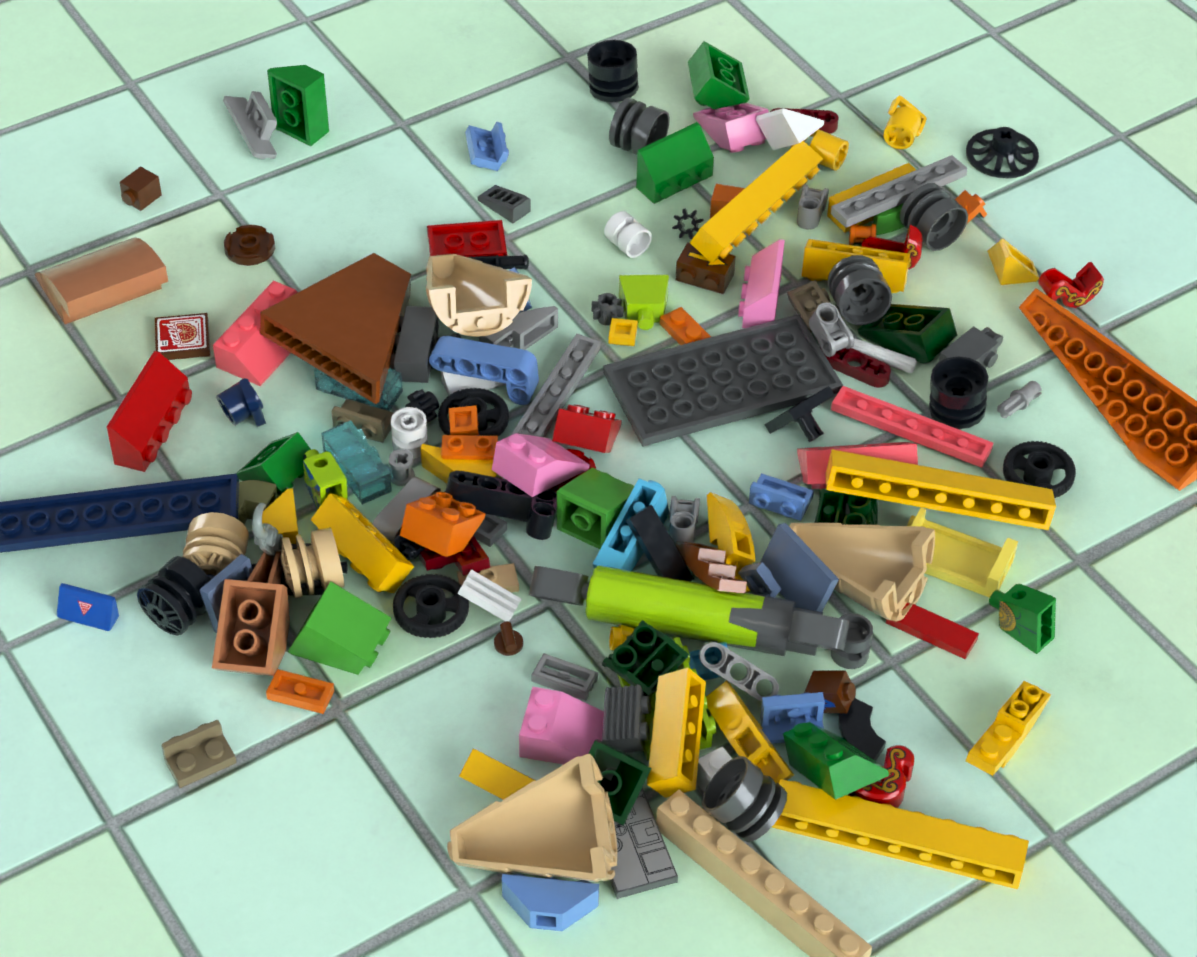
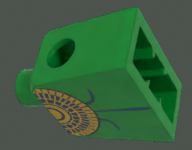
[989,584,1056,654]

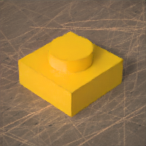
[608,318,638,346]

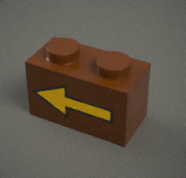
[676,242,736,294]

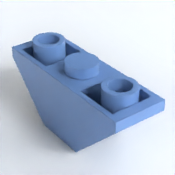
[502,874,599,931]

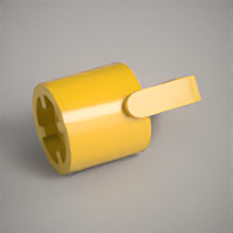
[883,95,927,149]
[791,130,849,171]

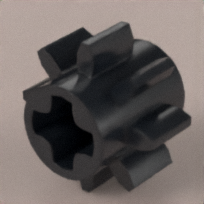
[672,208,704,240]
[405,389,439,423]

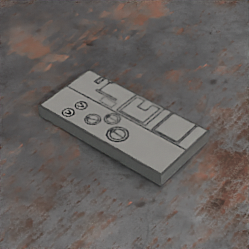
[610,787,678,899]

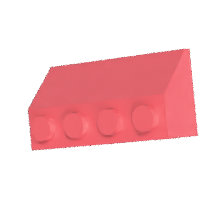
[213,280,298,386]
[797,442,918,489]

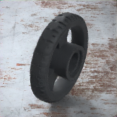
[438,388,509,436]
[1003,441,1076,498]
[393,574,469,638]

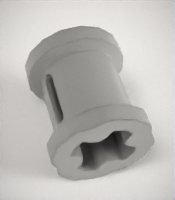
[389,449,415,486]

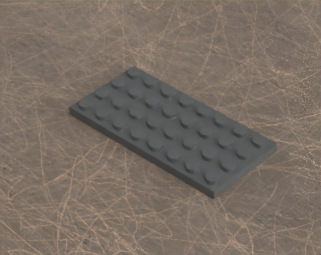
[603,314,843,447]

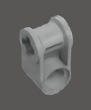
[797,184,829,229]
[809,302,854,357]
[669,496,700,546]

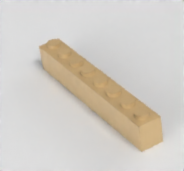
[656,790,872,957]

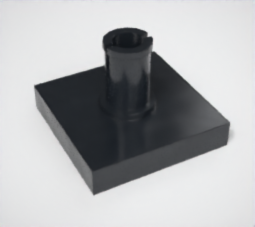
[765,386,834,442]

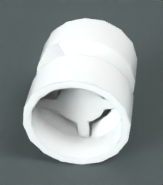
[604,211,652,258]
[391,407,428,459]

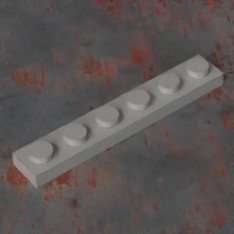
[831,155,967,228]
[510,334,601,437]

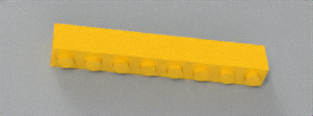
[690,141,823,263]
[825,449,1056,530]
[772,779,1029,889]

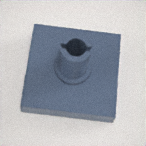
[200,554,253,633]

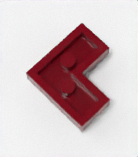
[418,535,491,576]

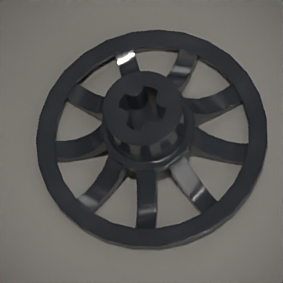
[966,127,1039,178]

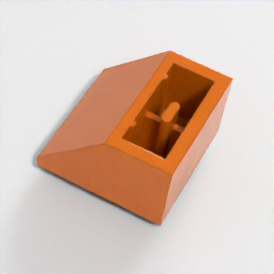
[400,492,486,557]

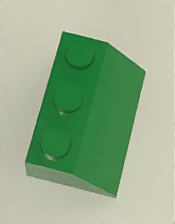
[688,41,750,109]
[267,65,329,146]
[636,122,714,204]
[783,722,889,800]

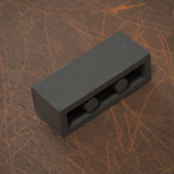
[390,306,440,383]

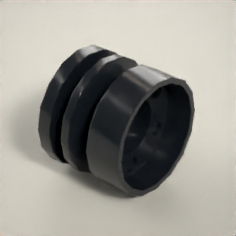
[587,40,639,102]
[929,356,989,429]
[137,556,211,636]

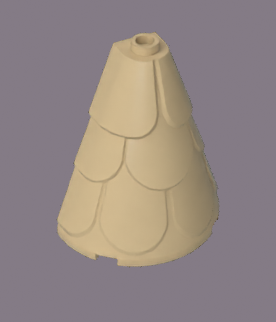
[426,254,532,337]
[789,523,935,621]
[447,754,617,882]

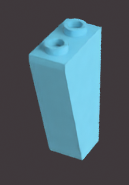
[593,479,670,571]

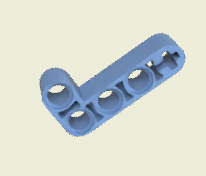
[429,336,539,405]

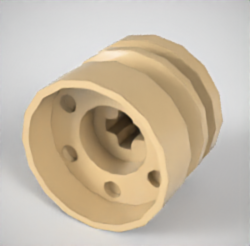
[182,512,249,576]
[280,527,344,599]

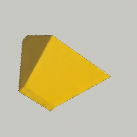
[987,239,1039,285]

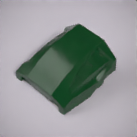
[814,489,878,525]
[602,620,689,697]

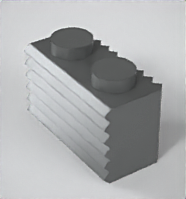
[602,684,651,753]

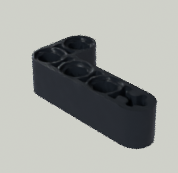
[445,470,557,540]

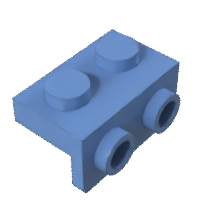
[465,122,509,171]
[749,473,814,521]
[760,692,825,744]

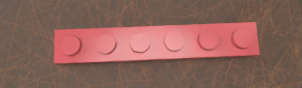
[831,386,994,468]

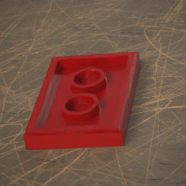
[427,220,507,257]

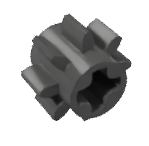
[591,293,624,325]

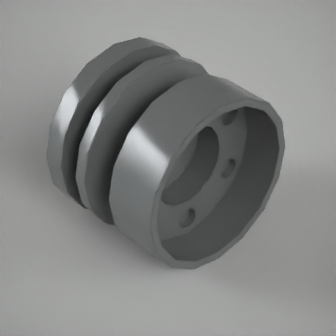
[609,97,670,155]
[900,183,968,251]
[827,255,892,325]
[702,756,787,842]

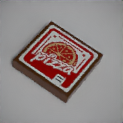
[155,313,210,360]

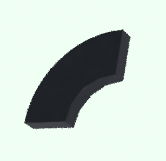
[838,698,886,761]

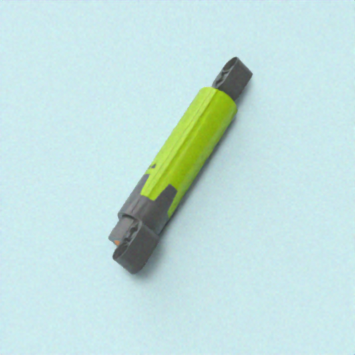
[529,565,850,656]

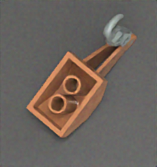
[212,503,290,676]

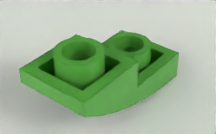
[873,203,904,235]

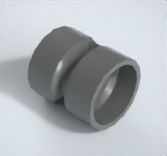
[831,613,873,669]

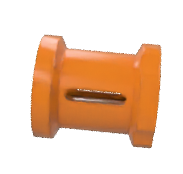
[849,224,876,245]

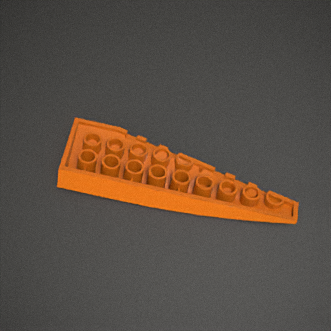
[1019,288,1197,491]

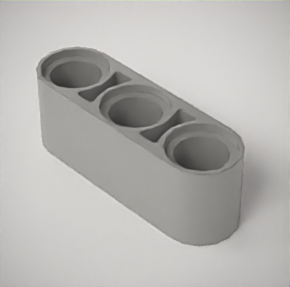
[372,477,442,544]
[699,642,779,701]

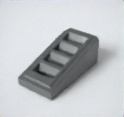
[478,185,531,223]

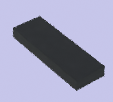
[626,504,694,582]

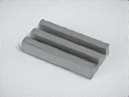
[531,653,598,701]

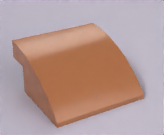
[35,237,168,324]

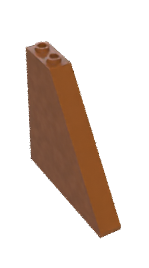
[260,253,411,404]

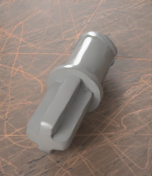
[997,381,1042,418]

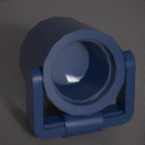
[216,378,266,427]

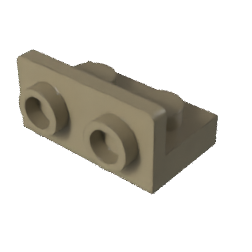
[787,280,840,333]
[332,399,394,443]
[161,720,237,788]

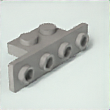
[223,91,277,159]

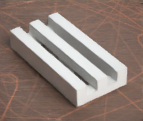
[457,569,521,622]

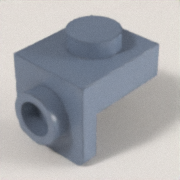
[738,562,782,597]

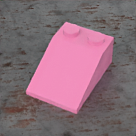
[693,103,769,153]
[492,433,589,497]
[519,687,604,765]

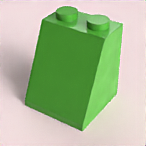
[557,468,634,549]
[288,581,392,675]

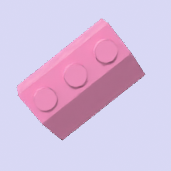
[738,240,785,328]

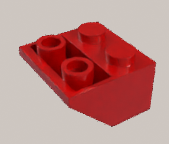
[552,404,622,453]

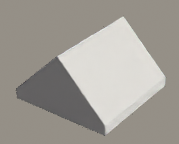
[756,108,824,150]

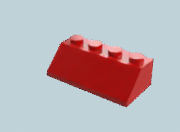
[107,351,192,472]

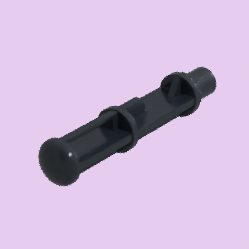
[464,254,529,270]

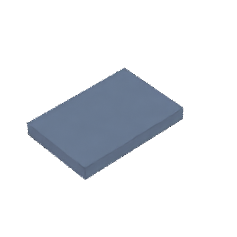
[760,523,839,612]

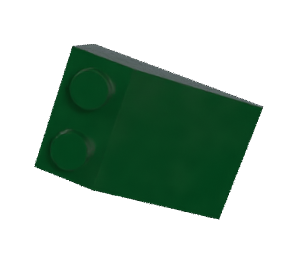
[857,304,958,363]

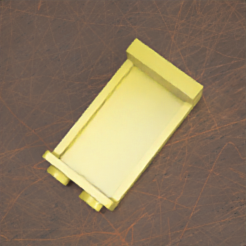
[907,507,1018,598]

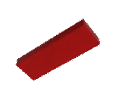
[886,603,979,659]

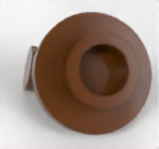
[494,621,523,656]

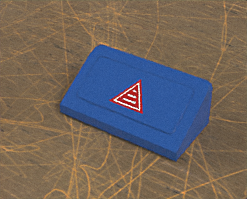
[57,583,119,631]

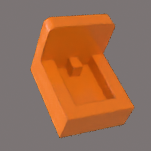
[955,190,987,224]

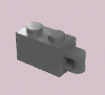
[939,326,1003,369]

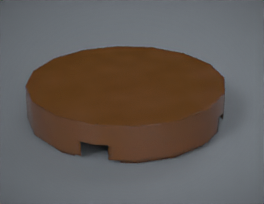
[224,225,275,266]

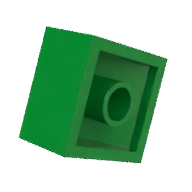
[237,432,311,495]

